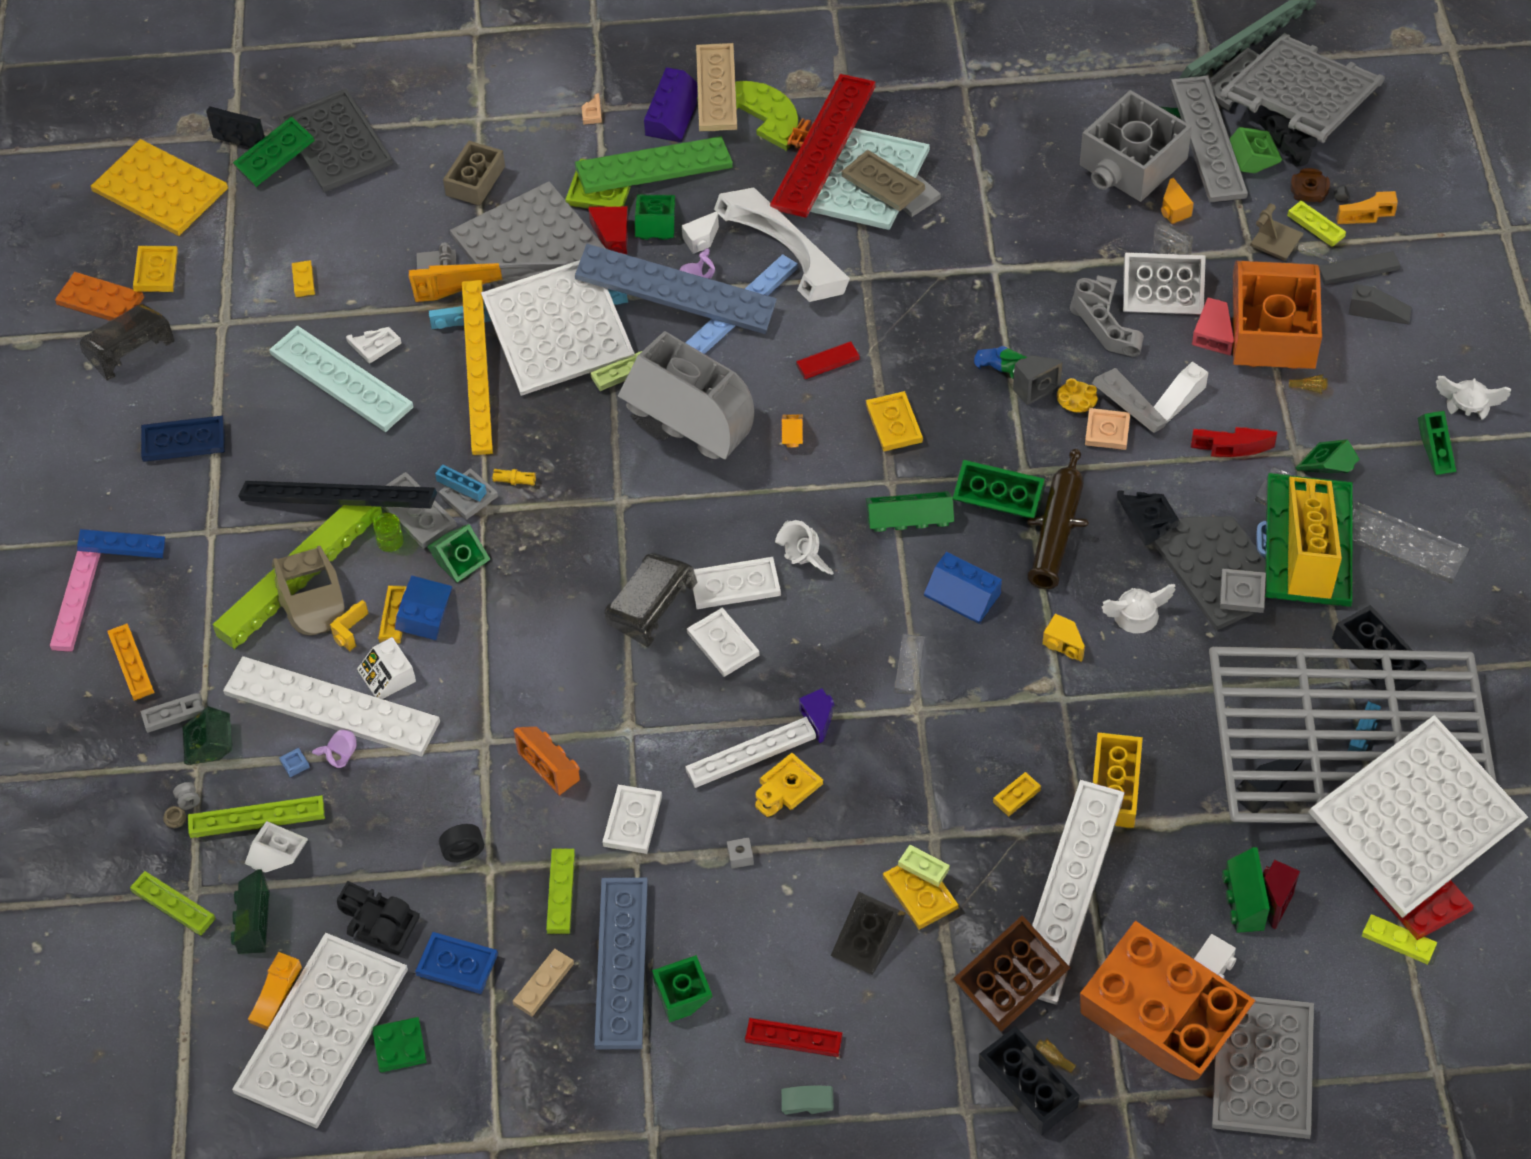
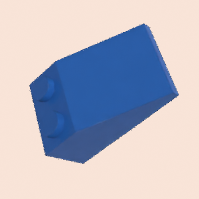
[395,575,452,640]

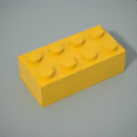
[1092,733,1143,828]

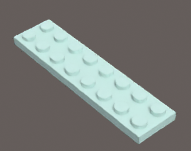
[269,326,413,432]

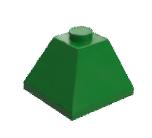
[1295,439,1360,473]
[427,524,491,582]

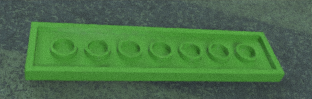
[575,136,733,194]

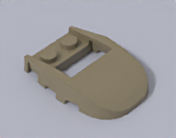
[271,546,345,636]

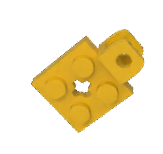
[755,753,823,817]

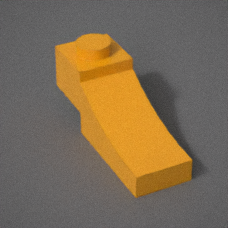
[1336,191,1398,224]
[248,952,302,1030]

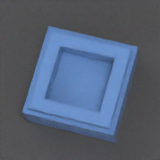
[279,748,310,777]

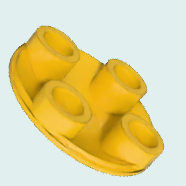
[1057,378,1098,412]

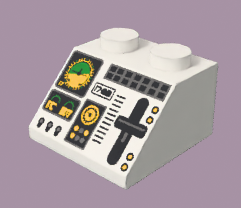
[357,637,416,699]

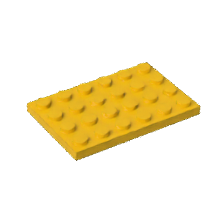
[91,139,228,236]

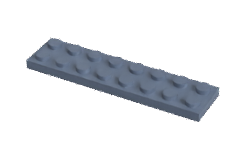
[594,877,648,1050]

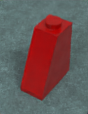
[589,206,629,254]

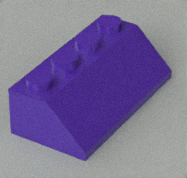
[644,67,698,142]

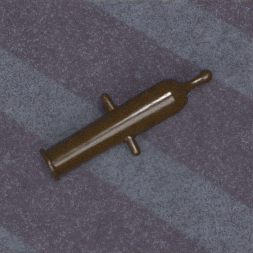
[1027,449,1089,590]

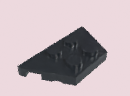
[1117,490,1179,546]

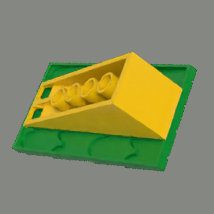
[1265,473,1353,607]

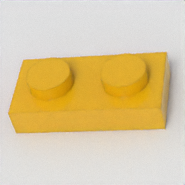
[292,260,315,297]
[993,772,1041,817]

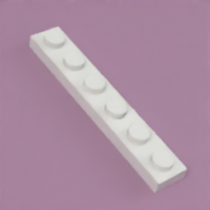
[685,717,816,788]

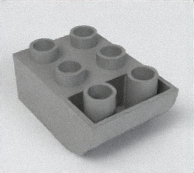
[618,331,754,459]

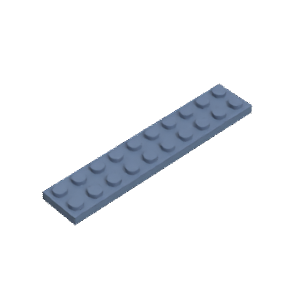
[575,244,777,334]

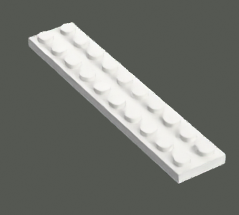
[223,656,440,757]
[1032,780,1124,1005]

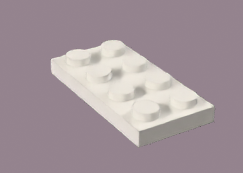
[689,557,781,609]

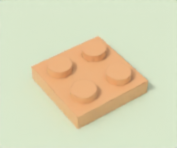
[1085,408,1130,450]

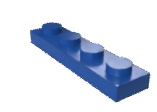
[77,529,165,558]

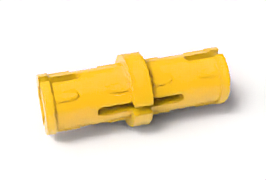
[492,469,536,486]

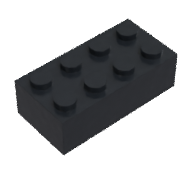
[1332,605,1427,700]
[978,1026,1080,1136]

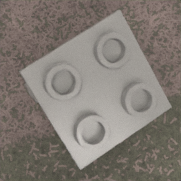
[417,242,456,269]

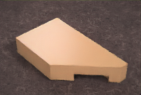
[582,93,602,125]

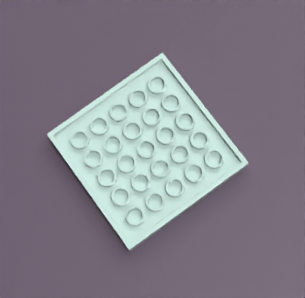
[810,128,930,230]

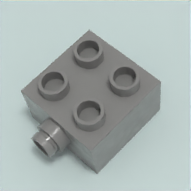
[1080,90,1192,202]

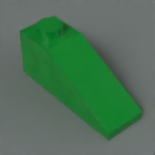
[1417,411,1456,475]

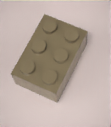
[443,141,505,206]

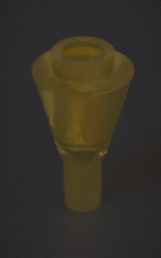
[1289,374,1328,394]
[1036,1038,1076,1073]

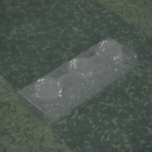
[894,634,924,695]

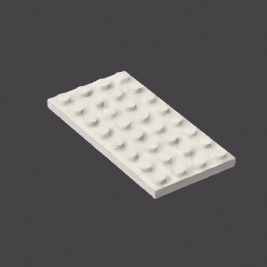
[232,933,408,1128]

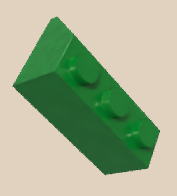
[1222,847,1270,933]

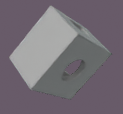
[727,838,754,869]

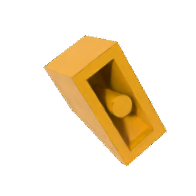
[1161,178,1194,224]
[782,414,803,448]

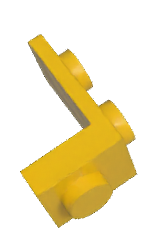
[330,600,368,651]

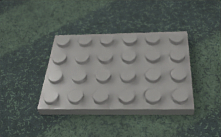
[1212,996,1314,1139]

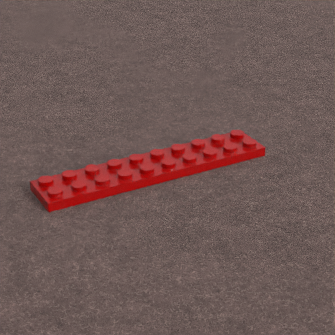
[770,74,876,218]

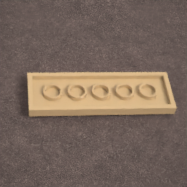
[696,43,737,131]

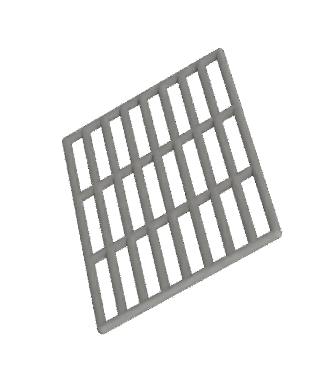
[1209,647,1497,823]

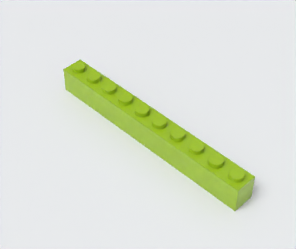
[212,505,382,649]

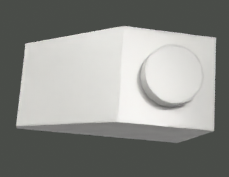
[682,212,719,254]

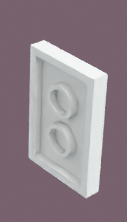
[687,608,760,677]
[603,785,662,854]

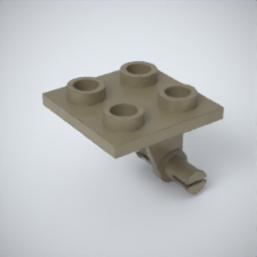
[1250,203,1304,261]

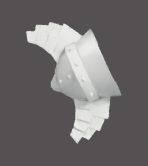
[1436,376,1511,420]
[775,520,834,575]
[1102,584,1175,633]

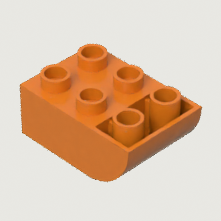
[1233,260,1322,369]
[1080,921,1256,1080]

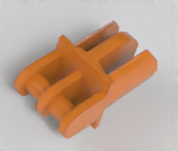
[787,118,814,148]

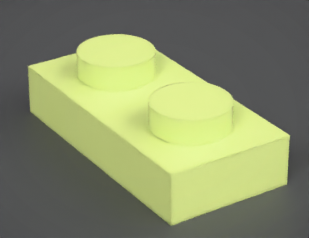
[898,845,950,887]

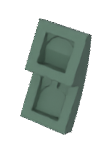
[781,1086,834,1115]

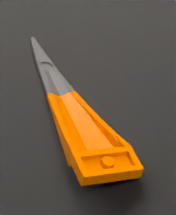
[409,261,569,302]

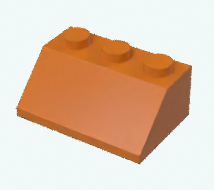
[514,726,580,796]

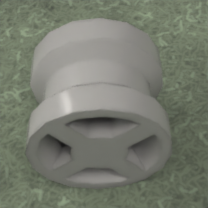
[173,782,200,810]

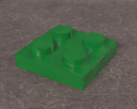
[373,1017,427,1073]

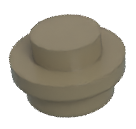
[163,806,186,828]

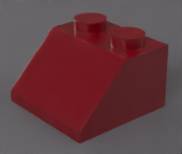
[1263,859,1300,929]

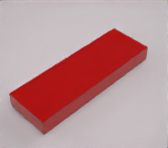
[796,341,860,379]

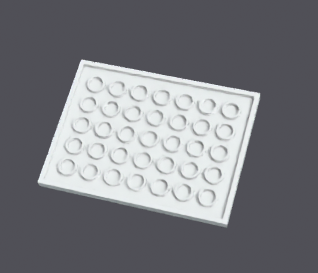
[1308,715,1528,918]

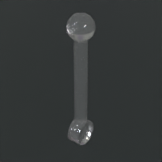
[1298,244,1337,264]

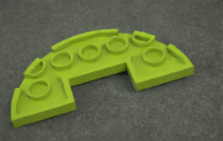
[697,81,798,151]

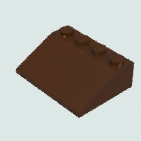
[951,915,1070,1032]

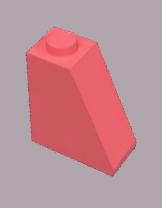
[1192,298,1234,356]

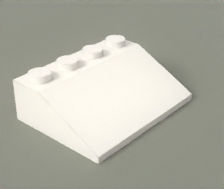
[1123,253,1206,315]

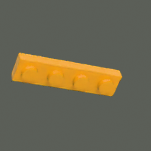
[107,623,154,701]

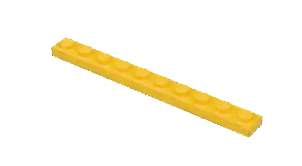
[462,280,493,455]

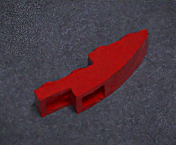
[1191,427,1277,457]

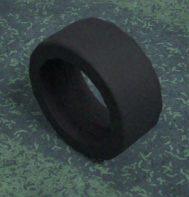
[439,824,485,863]

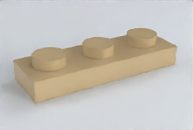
[513,949,574,1016]

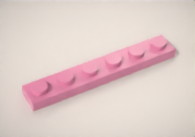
[50,551,101,652]

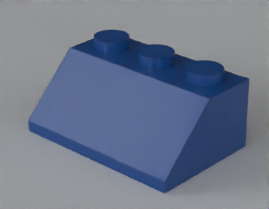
[924,552,1002,624]

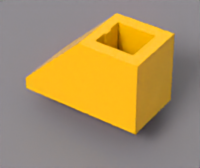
[1042,614,1085,662]

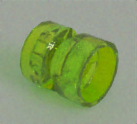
[373,513,404,552]

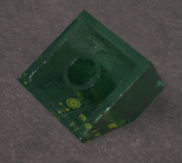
[183,706,233,765]

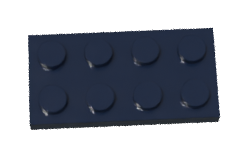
[141,415,225,462]

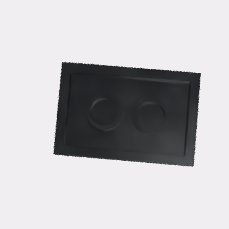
[206,106,265,148]

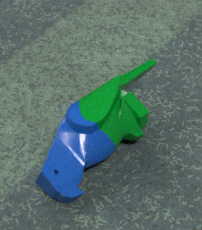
[974,346,1027,379]

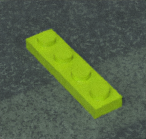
[546,849,575,934]
[130,871,216,936]

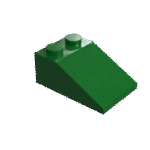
[635,194,675,240]

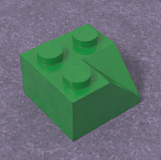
[652,955,713,1023]

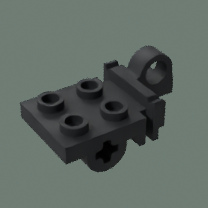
[1259,113,1317,166]
[337,881,420,955]

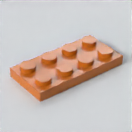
[55,272,144,325]

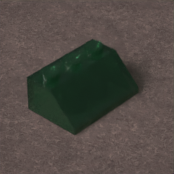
[231,869,270,954]

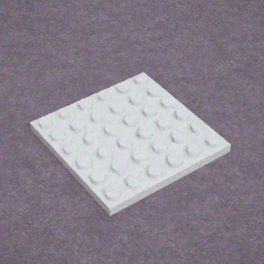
[481,260,635,396]

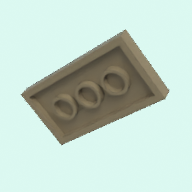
[842,149,925,212]

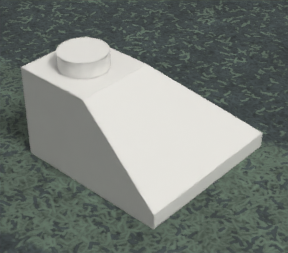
[245,821,308,873]

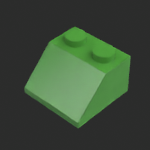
[1229,127,1282,173]

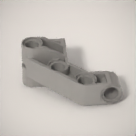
[1070,275,1144,357]

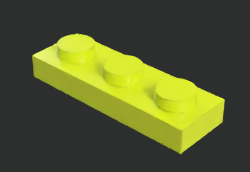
[1287,201,1346,247]
[1362,914,1437,965]

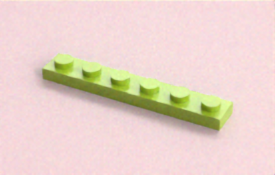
[188,795,325,838]

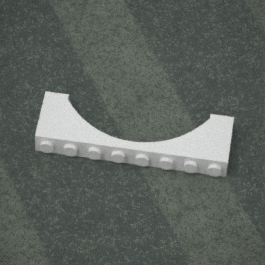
[714,188,850,302]

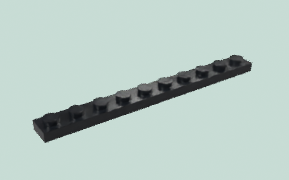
[238,481,437,509]

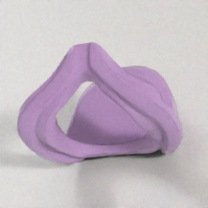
[680,248,715,279]
[312,730,357,768]

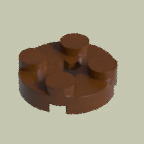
[1290,168,1330,203]

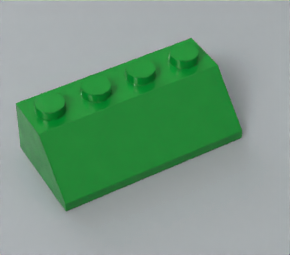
[953,460,1046,519]
[865,491,954,532]

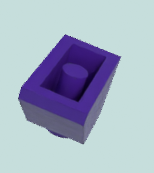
[799,688,834,743]

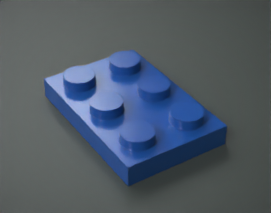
[415,932,498,994]

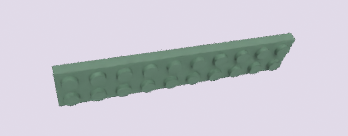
[1179,0,1316,79]

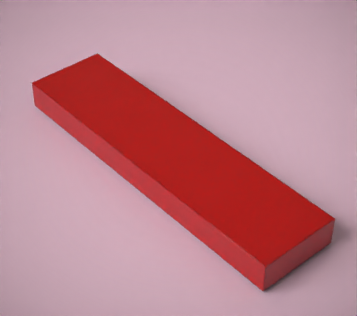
[745,1018,843,1057]

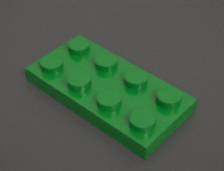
[233,116,315,187]

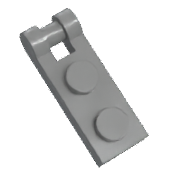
[140,693,206,733]

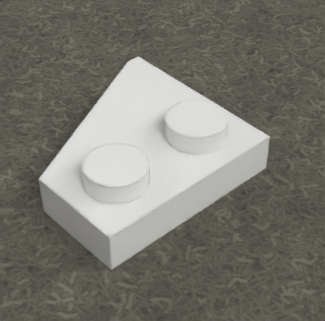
[346,327,401,364]

